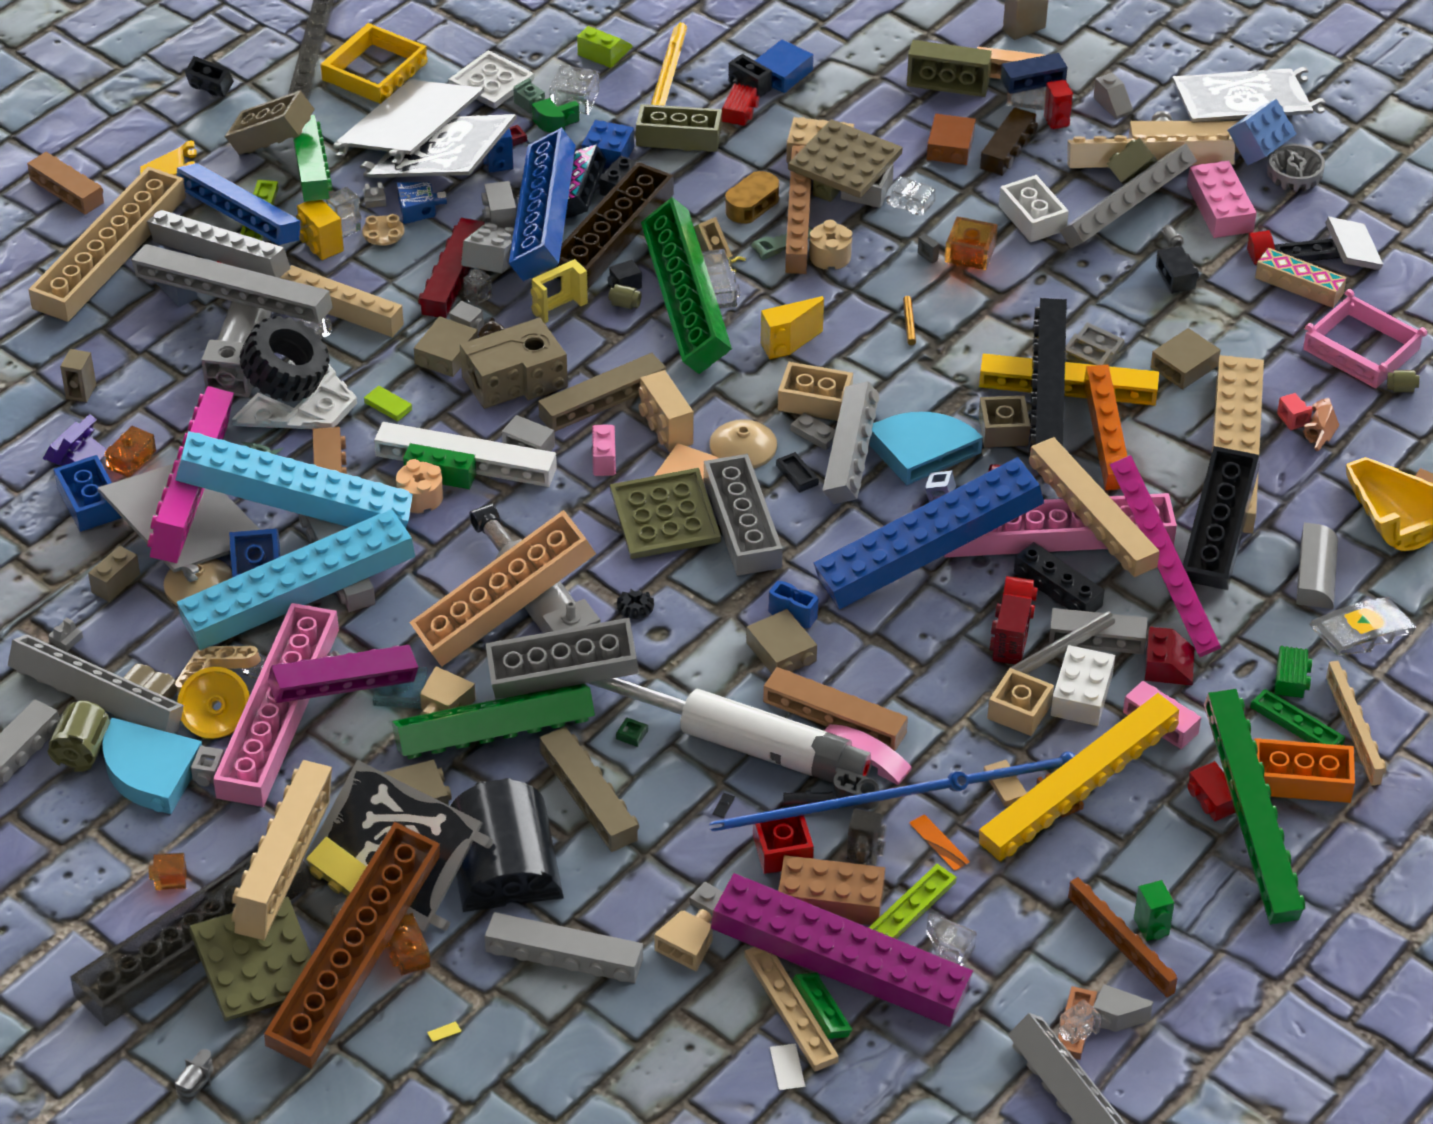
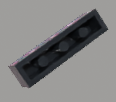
[566,144,607,218]

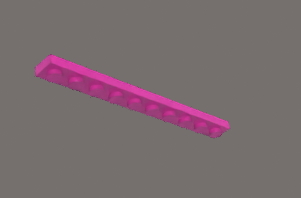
[1110,455,1221,658]

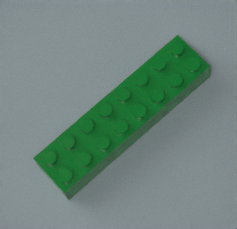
[392,684,595,759]

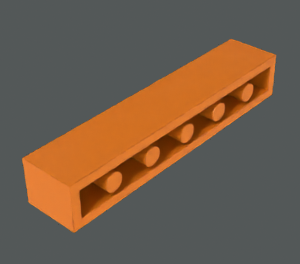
[1084,364,1127,490]

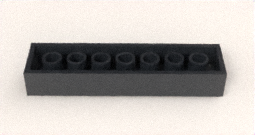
[1029,298,1067,457]

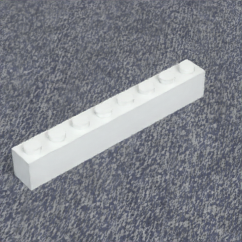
[374,422,557,487]

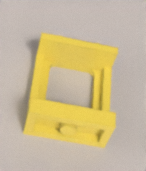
[531,259,588,323]

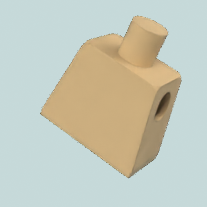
[420,666,476,715]
[654,909,713,971]

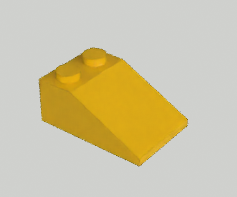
[760,296,824,360]

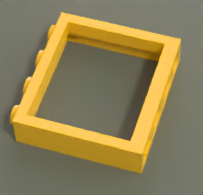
[320,23,428,104]

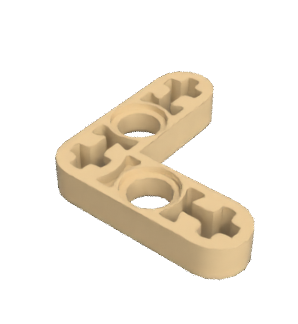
[175,646,261,694]

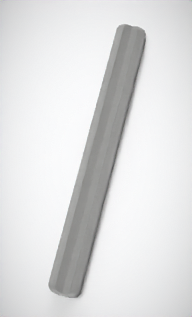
[1010,612,1115,674]

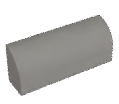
[1296,522,1338,609]

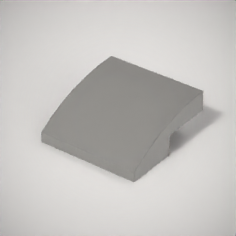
[1065,322,1125,365]

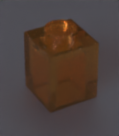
[149,853,187,890]

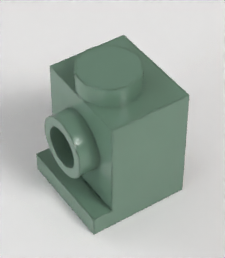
[513,78,545,113]

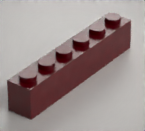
[418,217,485,318]

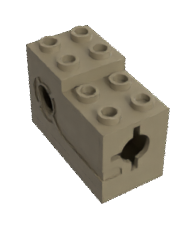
[460,317,568,409]

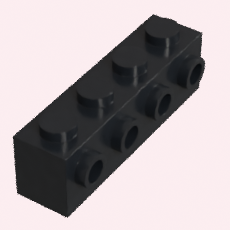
[1014,542,1105,612]

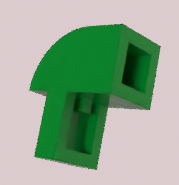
[532,98,580,133]

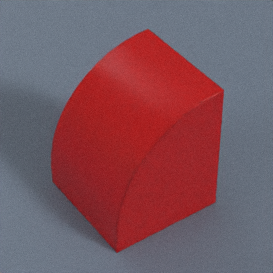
[1247,230,1275,265]

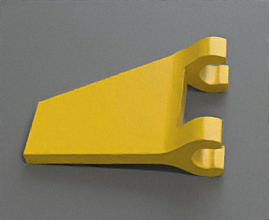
[140,141,197,176]

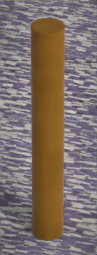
[903,296,916,345]

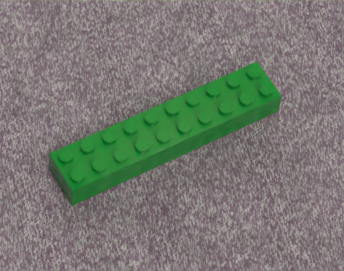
[641,197,732,374]

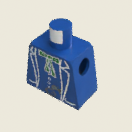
[397,182,447,224]

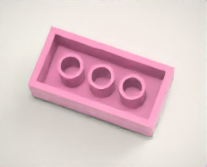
[1187,161,1256,238]

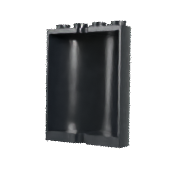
[450,778,564,912]

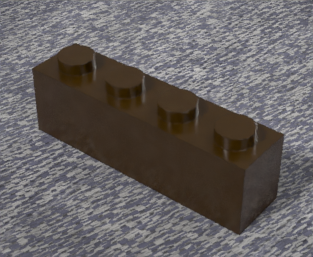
[980,107,1038,176]

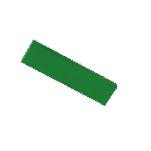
[1250,689,1345,745]

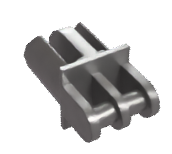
[175,1049,213,1103]

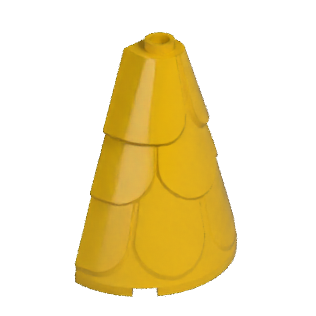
[1346,457,1433,551]

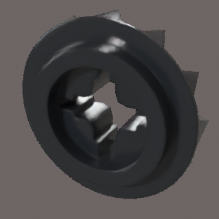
[617,588,654,619]

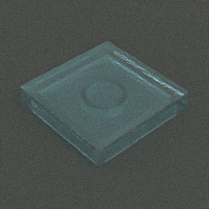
[373,667,428,709]

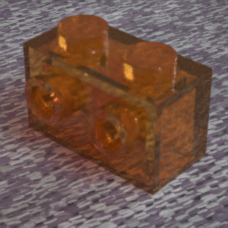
[385,913,431,976]

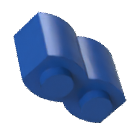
[768,581,819,628]

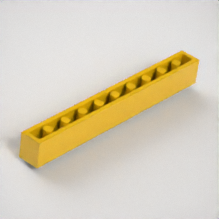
[979,693,1179,862]

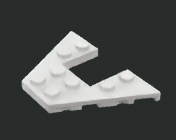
[232,360,357,429]

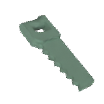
[751,227,812,260]

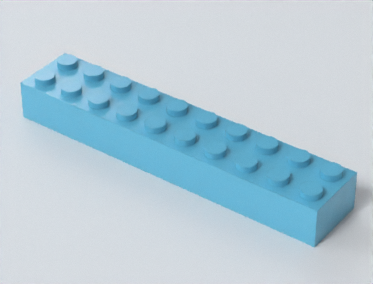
[175,431,413,529]
[177,509,415,650]

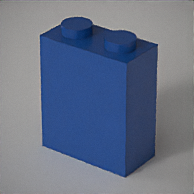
[754,39,814,93]

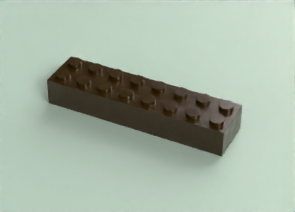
[551,162,674,290]

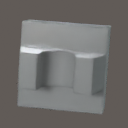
[363,182,386,208]
[48,617,83,651]

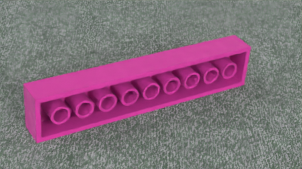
[147,386,234,563]

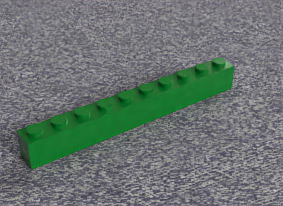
[1204,689,1305,925]

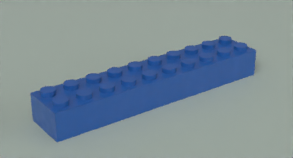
[509,128,576,282]
[813,457,1044,610]

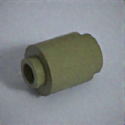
[608,284,642,309]
[1387,370,1419,392]

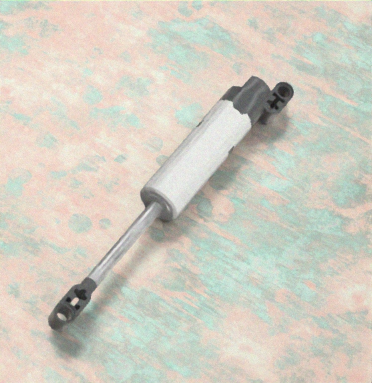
[588,678,880,810]

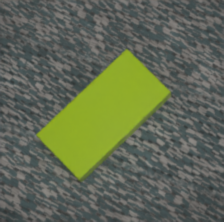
[364,386,412,422]

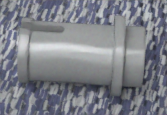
[1161,225,1184,248]

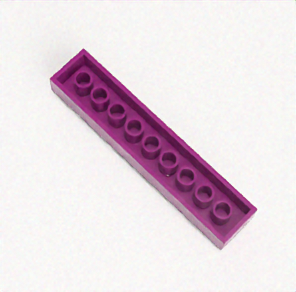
[710,873,973,1027]

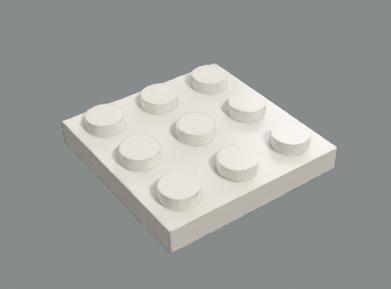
[449,50,534,109]

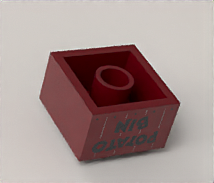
[989,594,1032,665]

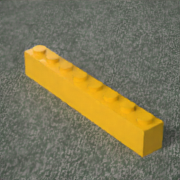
[979,353,1159,406]

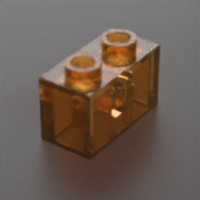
[105,426,156,478]

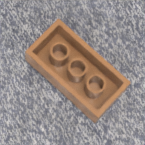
[778,855,885,925]

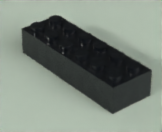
[1183,446,1260,590]

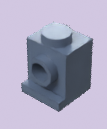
[925,471,956,502]

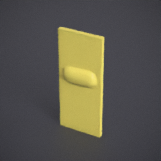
[427,1022,461,1042]

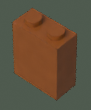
[927,113,976,165]

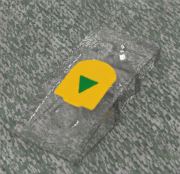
[1309,597,1416,655]

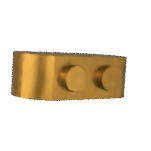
[725,171,779,224]

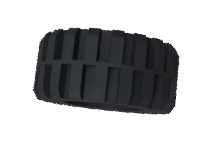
[240,316,330,402]

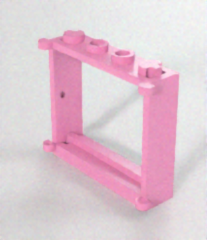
[1303,289,1427,389]

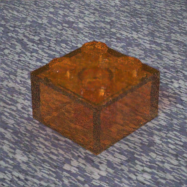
[945,216,998,270]

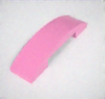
[824,724,912,785]

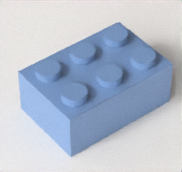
[1227,98,1296,166]

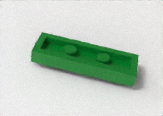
[792,972,852,1039]

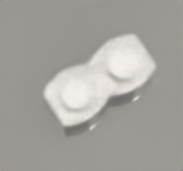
[886,177,935,215]

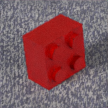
[753,815,814,874]

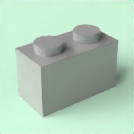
[502,415,555,452]

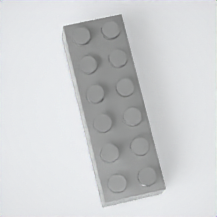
[704,454,783,576]
[486,618,639,699]

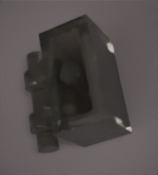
[847,808,887,865]

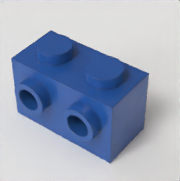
[482,128,514,173]

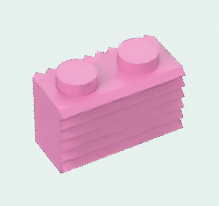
[592,425,616,476]

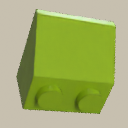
[577,26,632,68]

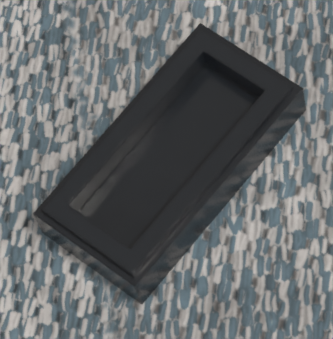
[776,452,819,493]

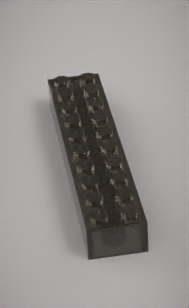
[70,851,312,1027]

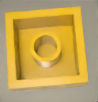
[296,200,344,260]

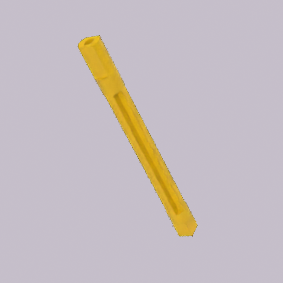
[651,22,687,106]

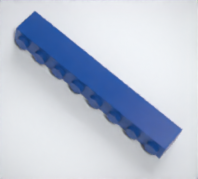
[177,163,301,245]

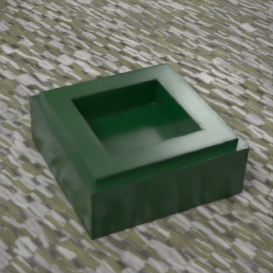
[616,717,648,747]

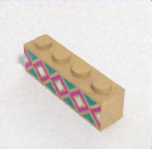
[1255,248,1347,308]

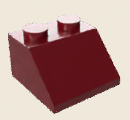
[1144,627,1194,685]

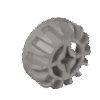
[1267,144,1325,192]

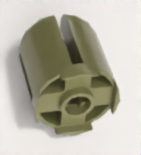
[47,701,110,772]

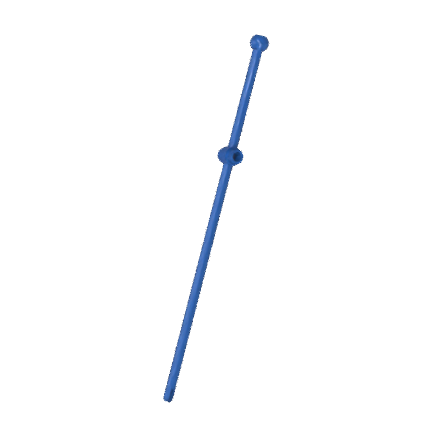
[709,751,1076,831]

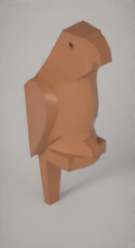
[1303,398,1339,451]

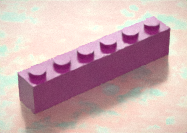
[268,645,418,703]

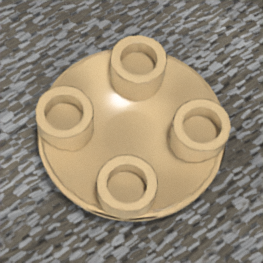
[362,214,404,246]

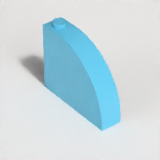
[869,412,983,485]
[103,718,202,814]

